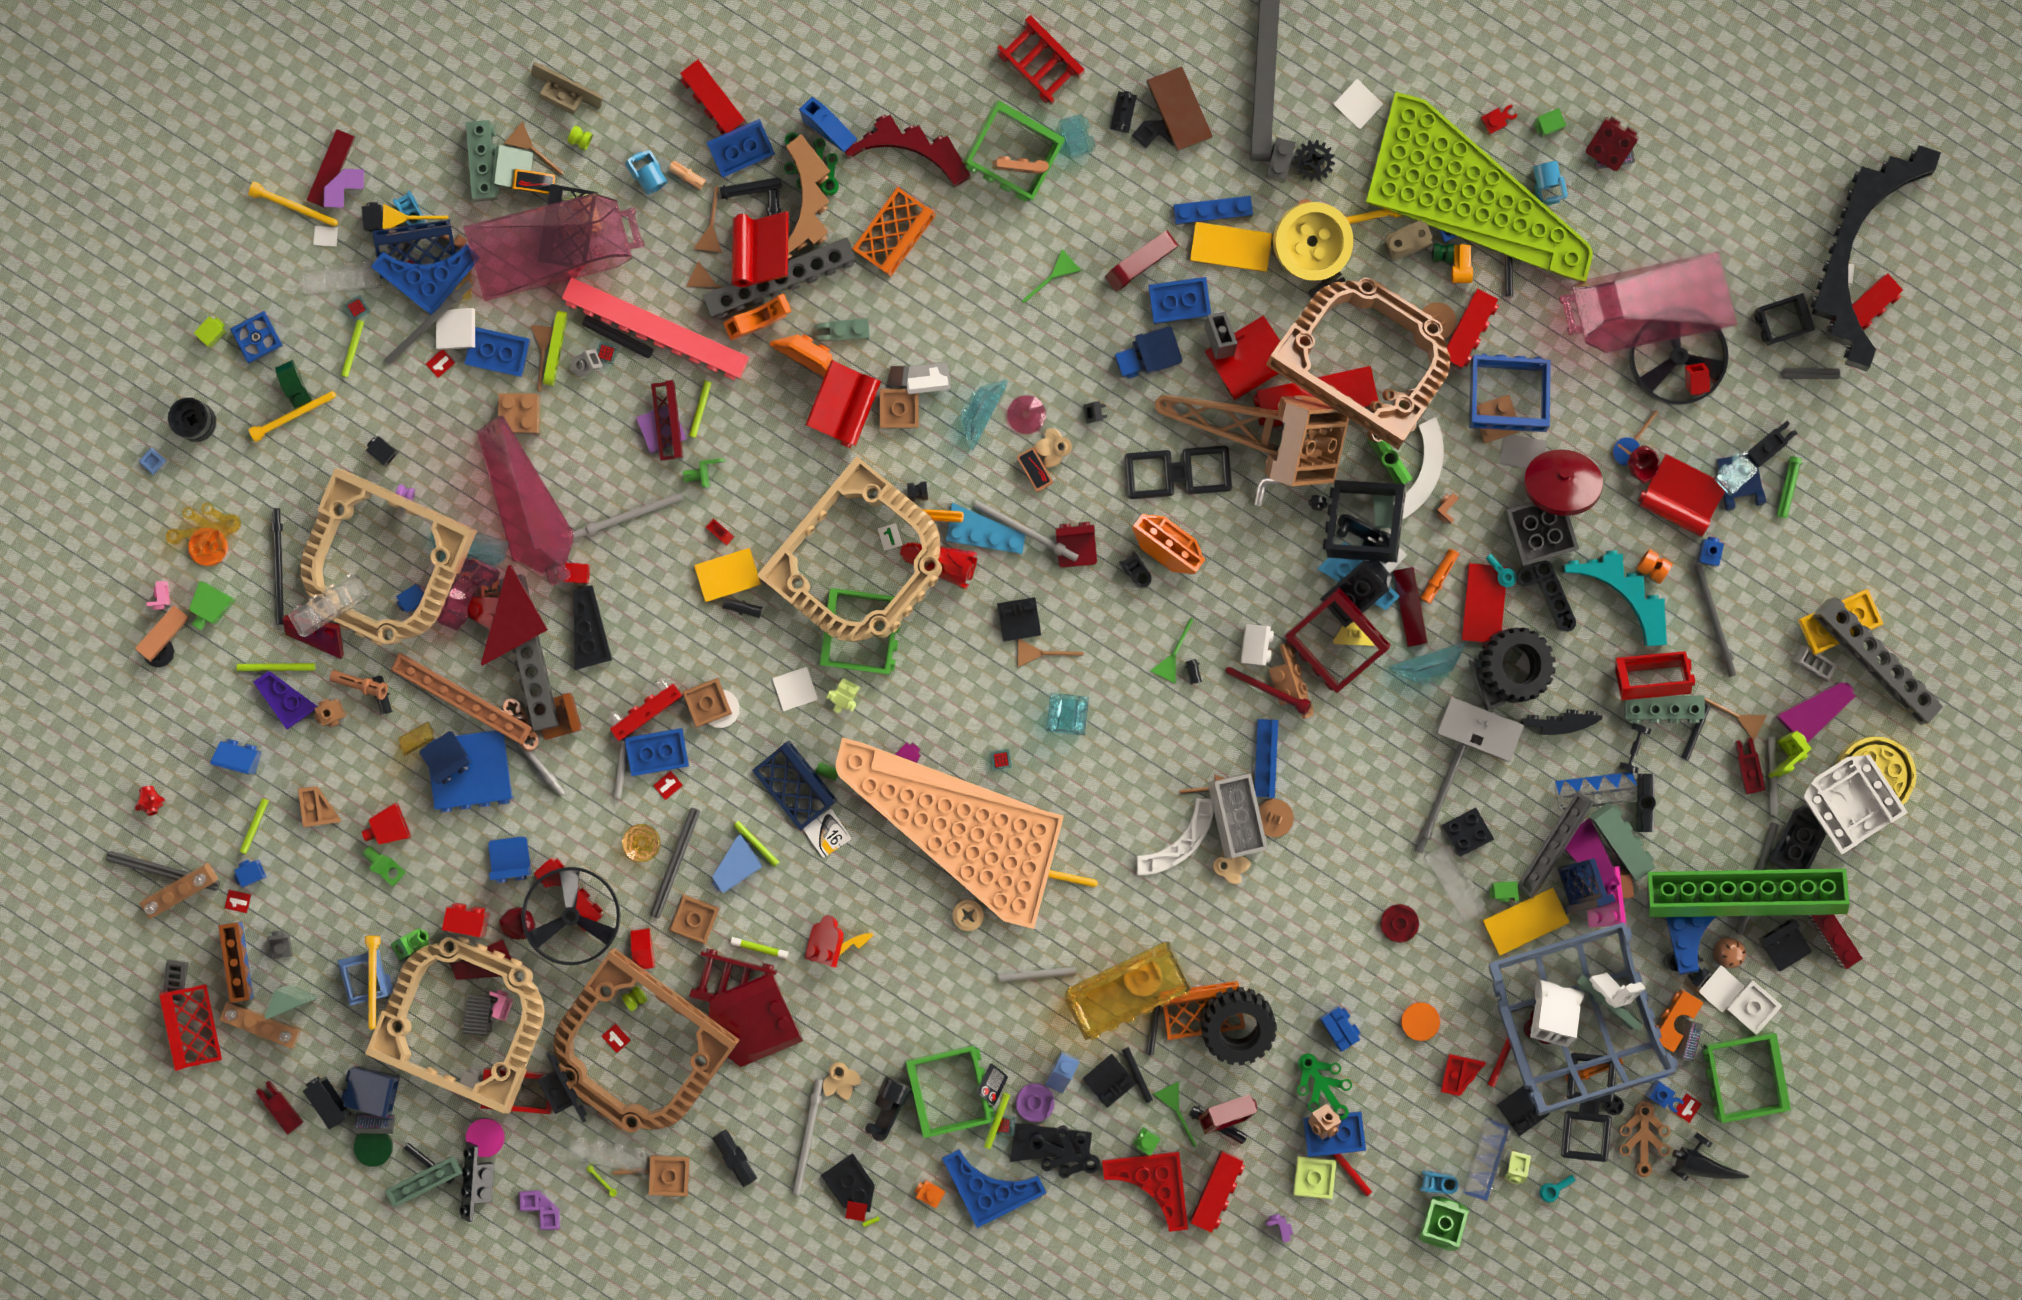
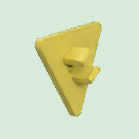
[1333,621,1374,646]

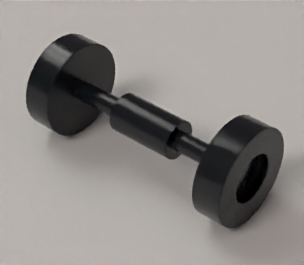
[1619,723,1652,773]
[1670,1132,1713,1181]

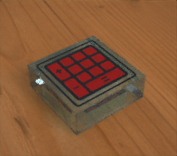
[343,295,371,322]
[596,341,619,365]
[990,749,1012,771]
[996,1115,1016,1136]

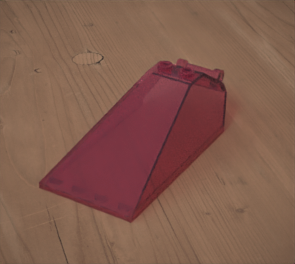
[464,193,645,301]
[1559,251,1737,354]
[476,416,574,586]

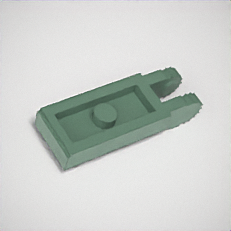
[814,318,870,342]

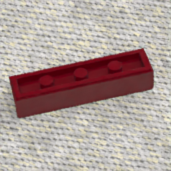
[1393,567,1428,647]

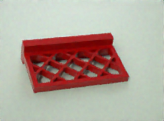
[159,984,222,1071]

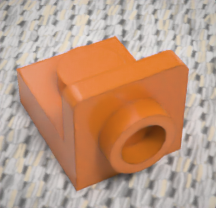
[914,1180,946,1209]

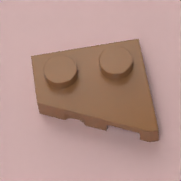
[298,786,341,827]

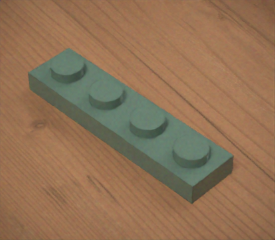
[1576,972,1643,1031]
[385,1155,463,1207]

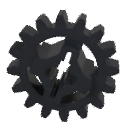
[1293,140,1335,183]

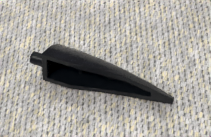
[1672,1147,1749,1179]

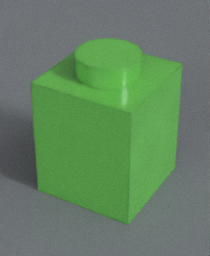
[1534,108,1567,138]

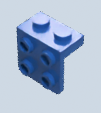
[488,836,532,883]

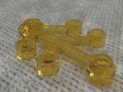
[166,503,241,557]

